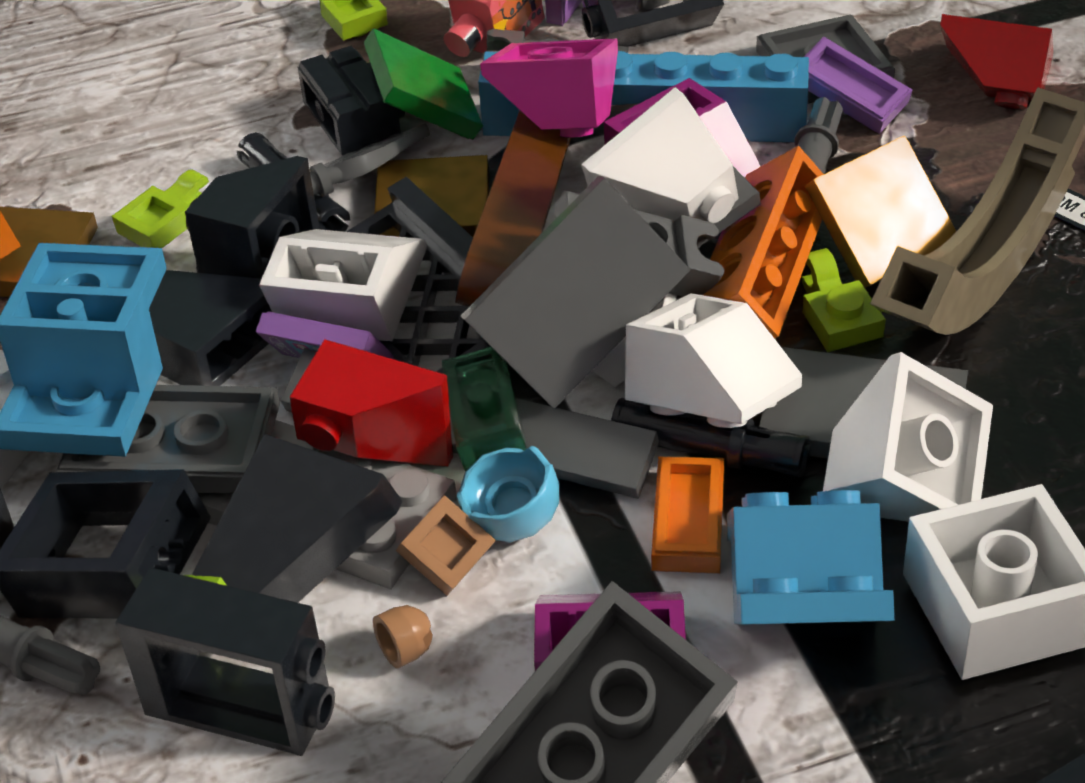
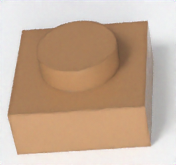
[396,495,496,596]

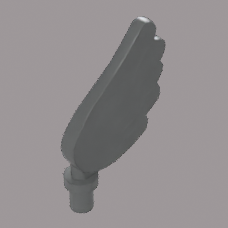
[310,124,430,197]

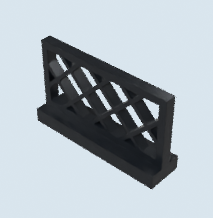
[347,177,499,384]

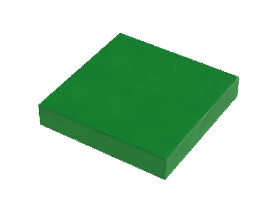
[364,28,483,140]

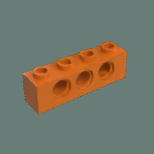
[703,145,823,338]

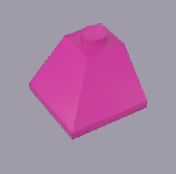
[480,38,618,137]

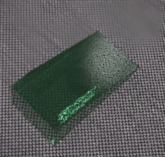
[442,347,528,471]

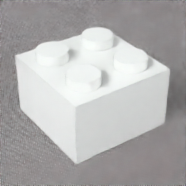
[903,484,1085,680]

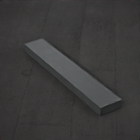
[280,348,659,499]

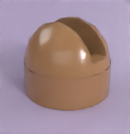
[373,605,433,669]

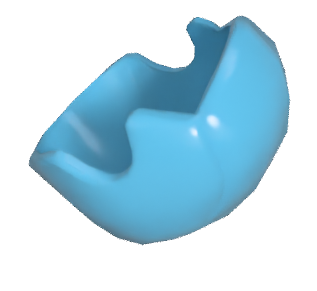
[456,446,559,543]

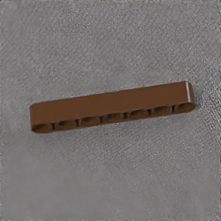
[455,110,571,307]

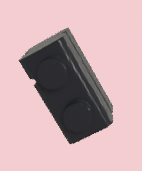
[297,45,405,156]

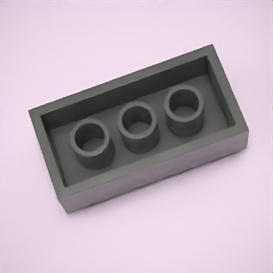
[441,581,738,783]

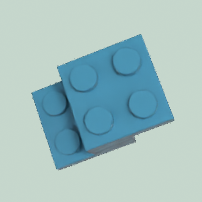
[0,243,167,457]
[727,490,895,624]

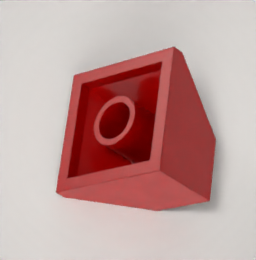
[940,14,1054,109]
[290,339,453,467]

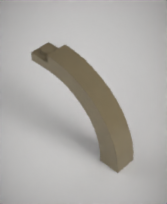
[870,87,1085,335]

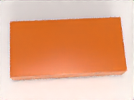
[651,456,724,574]

